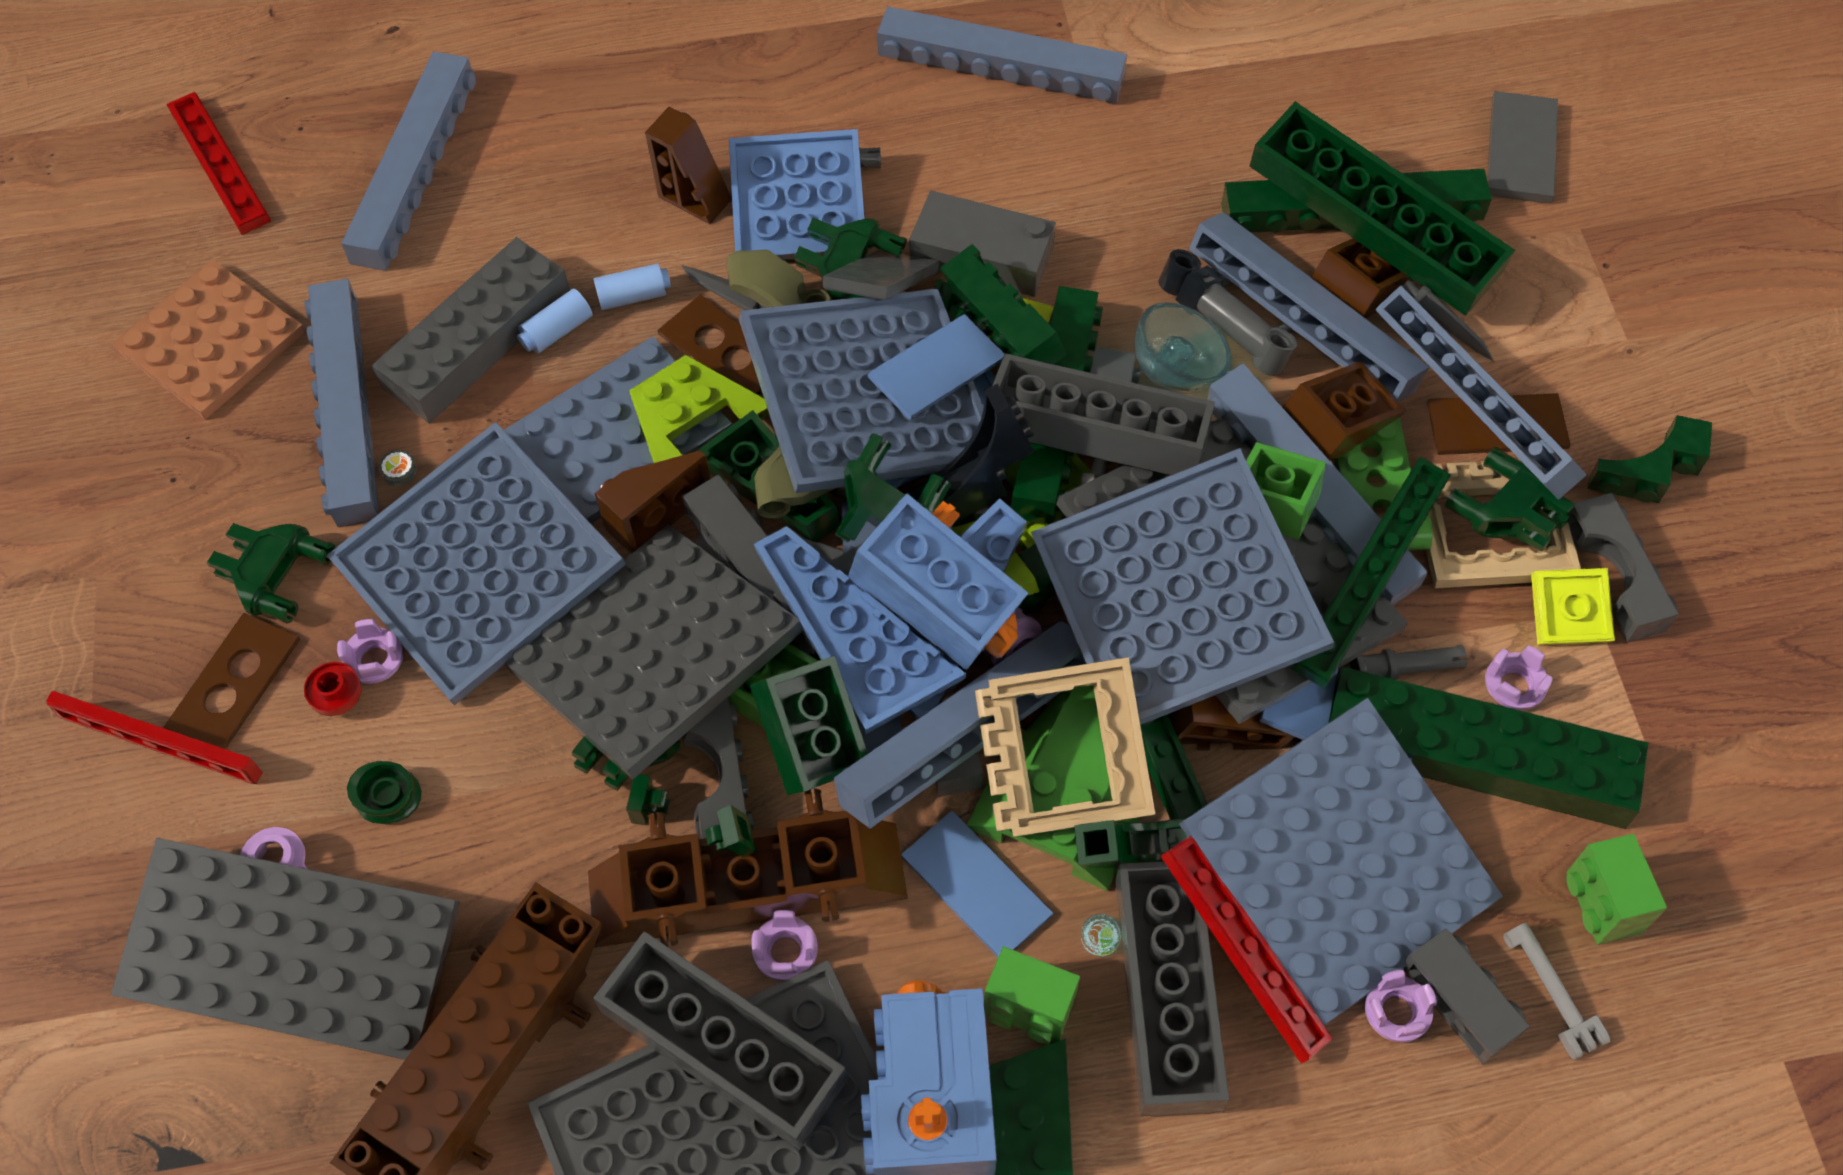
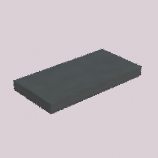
[1487,91,1558,203]
[823,250,939,300]

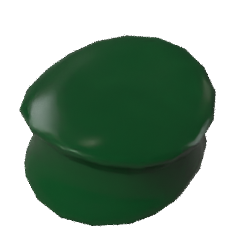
[347,761,422,824]

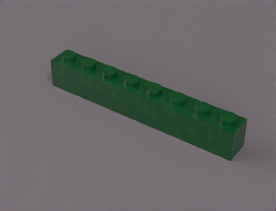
[1221,169,1492,232]
[1011,286,1103,524]

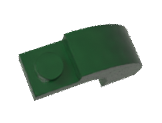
[1074,818,1187,868]

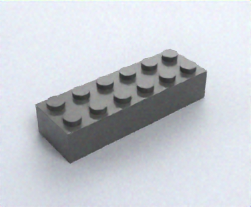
[371,237,570,424]
[992,354,1215,475]
[1116,862,1229,1117]
[593,932,848,1150]

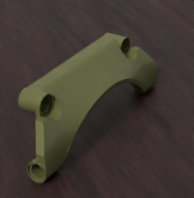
[726,249,847,519]

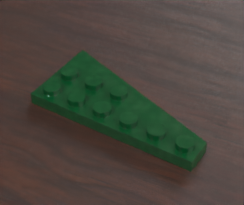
[989,1039,1073,1175]

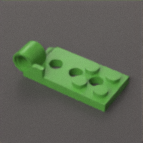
[1334,417,1433,551]

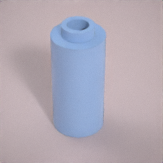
[593,263,671,311]
[517,289,593,354]

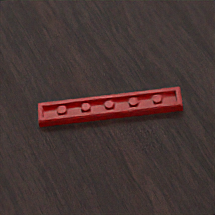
[166,92,271,235]
[45,690,263,784]
[1161,835,1333,1063]

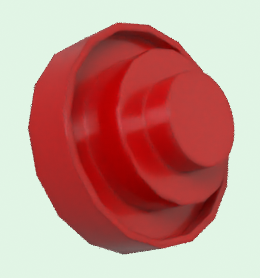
[304,661,362,717]

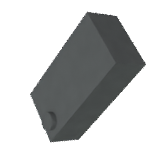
[909,190,1056,297]

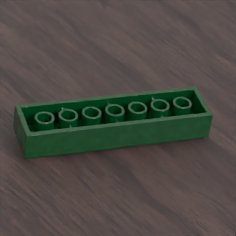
[1249,101,1515,316]
[1329,666,1648,829]

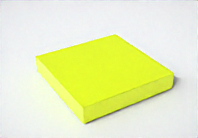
[1531,568,1615,645]

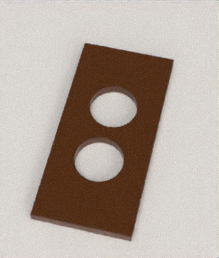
[657,294,762,395]
[164,613,300,749]

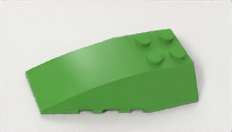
[967,685,1139,891]

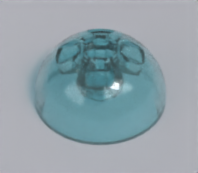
[1134,302,1231,394]

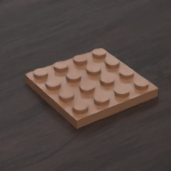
[112,259,306,420]

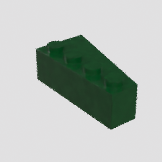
[940,244,1067,365]
[697,410,842,542]

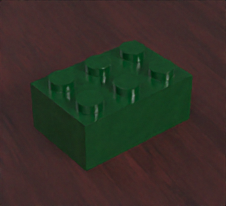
[750,656,868,795]

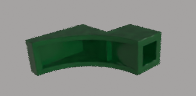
[1587,415,1712,503]

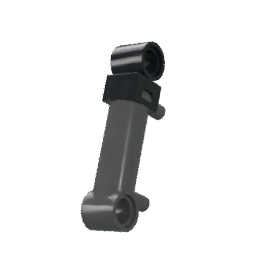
[1158,249,1297,376]

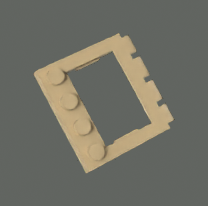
[1425,459,1581,588]
[975,657,1155,837]

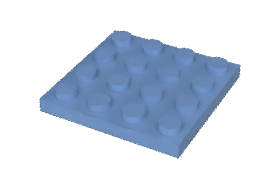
[729,129,864,260]

